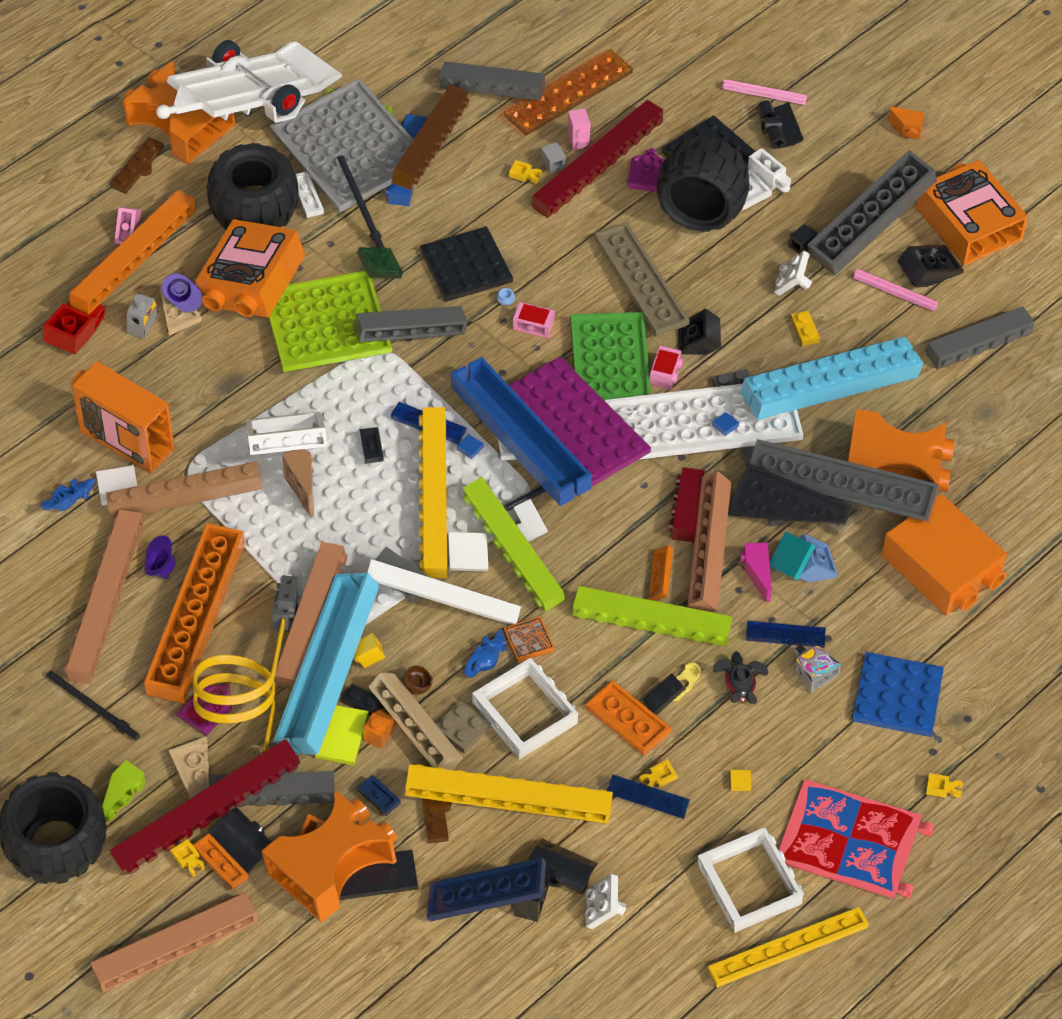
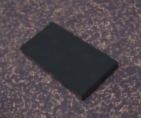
[340,850,418,900]

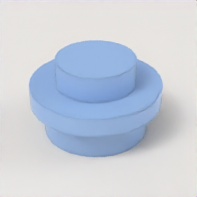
[497,288,515,305]

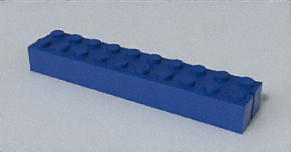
[451,357,592,506]

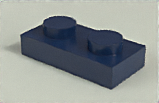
[357,775,401,816]

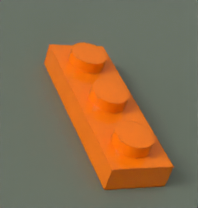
[648,545,673,601]
[193,834,249,891]

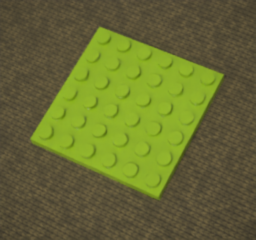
[269,270,392,372]

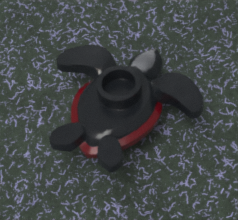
[713,651,768,704]

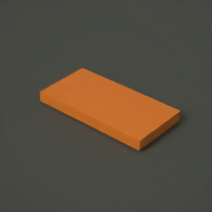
[585,680,671,756]

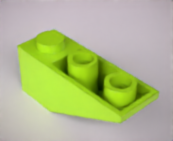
[102,760,146,823]

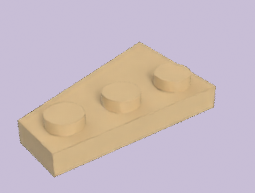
[159,286,202,336]
[169,736,210,799]

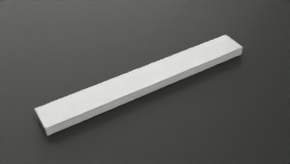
[367,559,521,625]

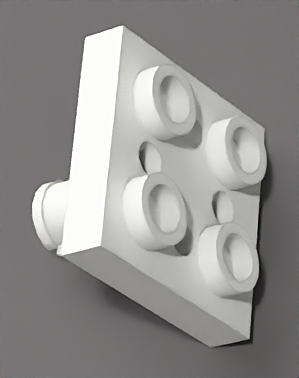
[774,251,812,296]
[585,874,626,929]

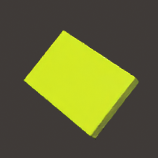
[315,705,369,766]

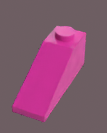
[740,543,772,602]

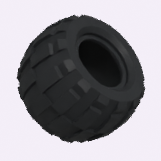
[657,136,750,232]
[206,143,299,230]
[0,772,107,884]

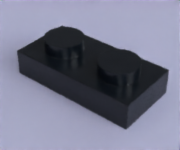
[359,427,384,464]
[642,673,686,715]
[341,684,384,716]

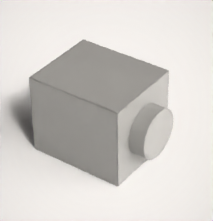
[541,142,566,174]

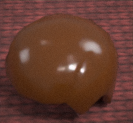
[403,665,433,695]

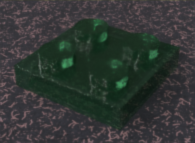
[357,247,403,279]

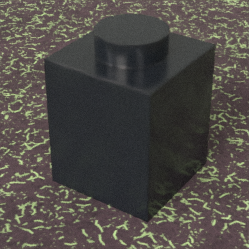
[788,224,818,254]

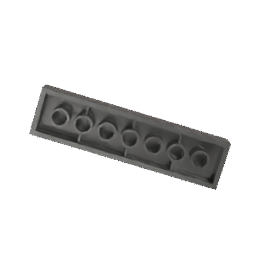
[807,150,937,276]

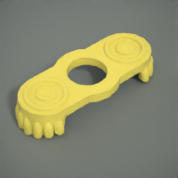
[673,662,701,701]

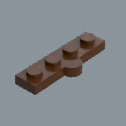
[110,137,164,194]
[422,767,452,844]

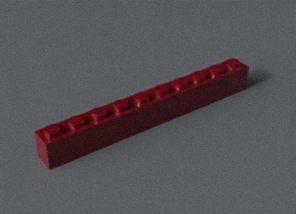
[532,99,663,218]
[109,739,300,875]

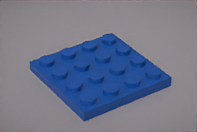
[852,652,944,737]

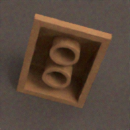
[282,449,314,518]

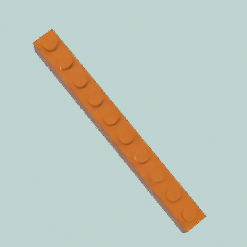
[69,190,196,314]

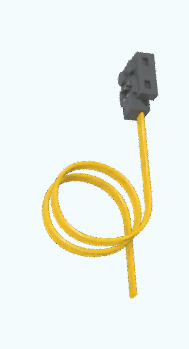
[193,575,298,753]

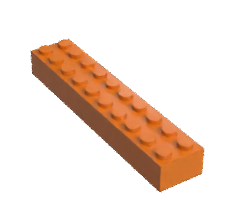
[144,523,245,704]

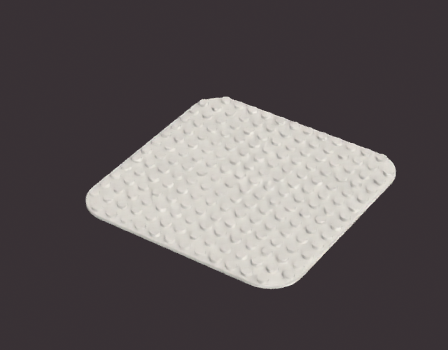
[187,353,530,624]

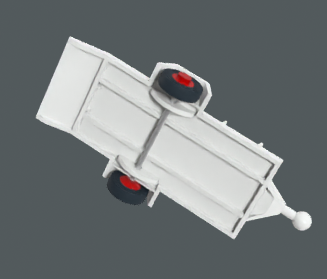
[156,40,342,123]

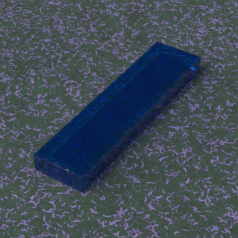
[390,402,466,445]
[746,620,826,648]
[607,774,690,819]

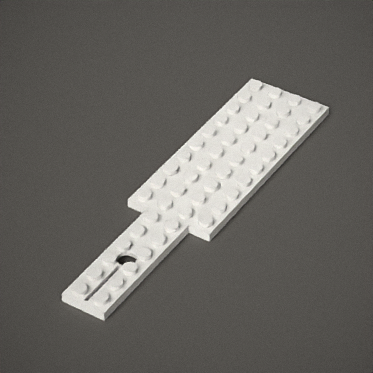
[497,384,803,461]

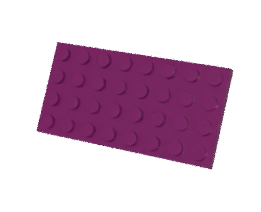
[509,356,651,487]

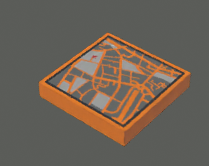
[503,617,554,663]

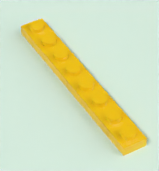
[708,907,869,987]

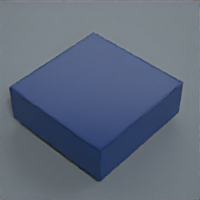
[712,412,739,436]
[457,434,484,459]

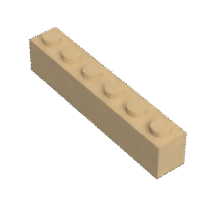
[369,673,463,770]

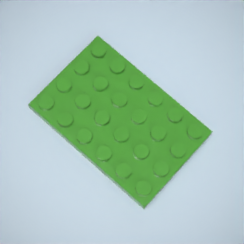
[570,312,651,401]

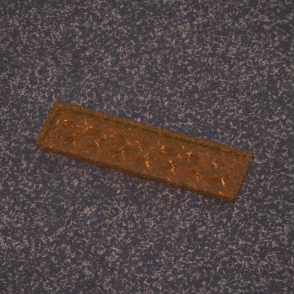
[504,49,633,136]

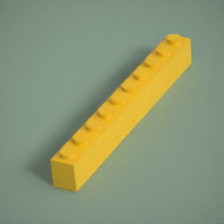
[419,407,447,578]
[405,764,613,824]

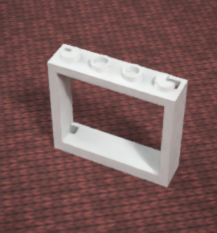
[246,411,327,455]
[472,658,579,760]
[698,827,804,933]

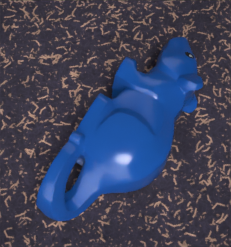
[40,479,95,511]
[464,630,506,678]

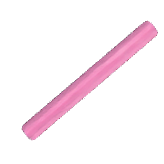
[722,79,807,105]
[853,269,938,311]

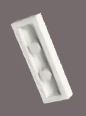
[296,172,324,218]

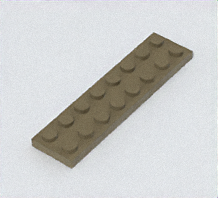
[595,222,689,336]

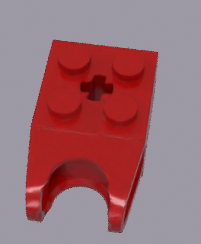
[43,301,106,355]

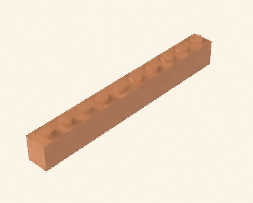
[64,509,144,684]

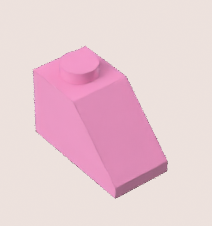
[114,206,142,244]

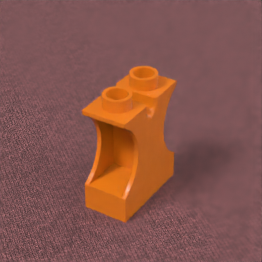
[123,61,235,165]
[848,409,955,492]
[261,791,397,923]

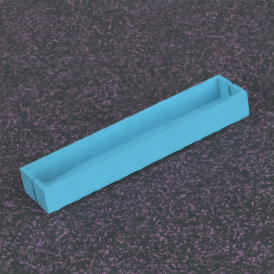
[740,337,923,420]
[273,573,379,754]

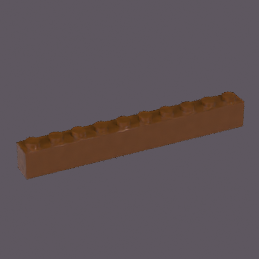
[391,84,470,190]

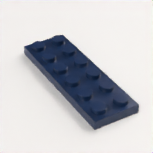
[426,857,546,922]

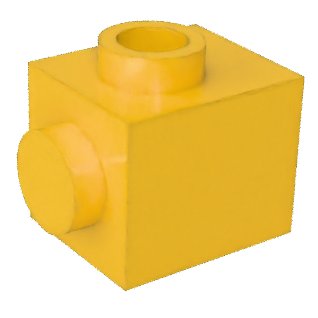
[353,633,386,668]

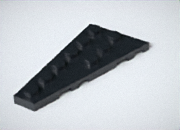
[728,463,853,525]

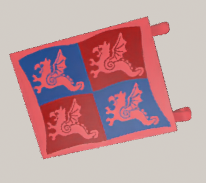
[779,779,934,899]

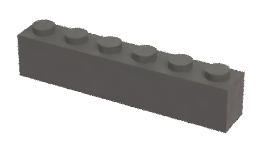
[439,61,545,100]
[354,306,468,342]
[926,306,1035,370]
[210,771,335,807]

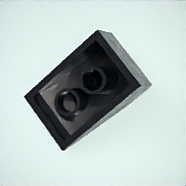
[897,245,964,287]

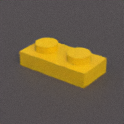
[791,311,820,346]

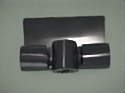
[757,100,804,149]
[208,807,272,873]
[528,839,598,895]

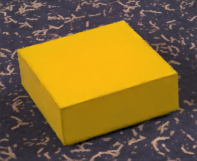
[730,770,751,791]

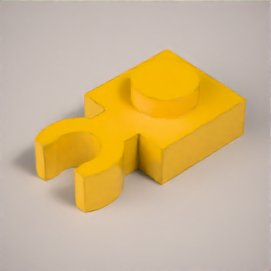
[509,160,542,183]
[639,759,678,791]
[926,773,963,798]
[170,839,205,877]

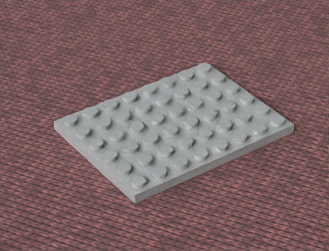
[270,78,414,212]

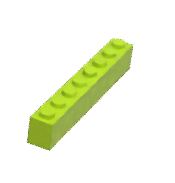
[462,477,565,612]
[573,586,732,646]

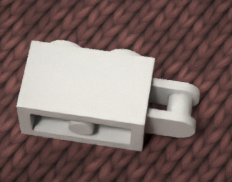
[748,148,791,192]

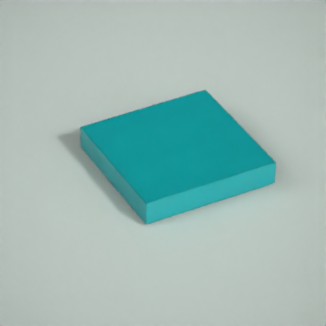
[769,531,815,580]

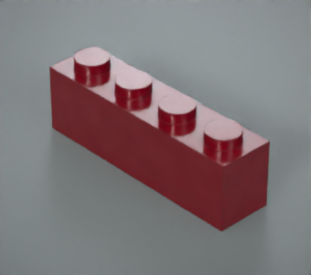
[669,467,705,543]

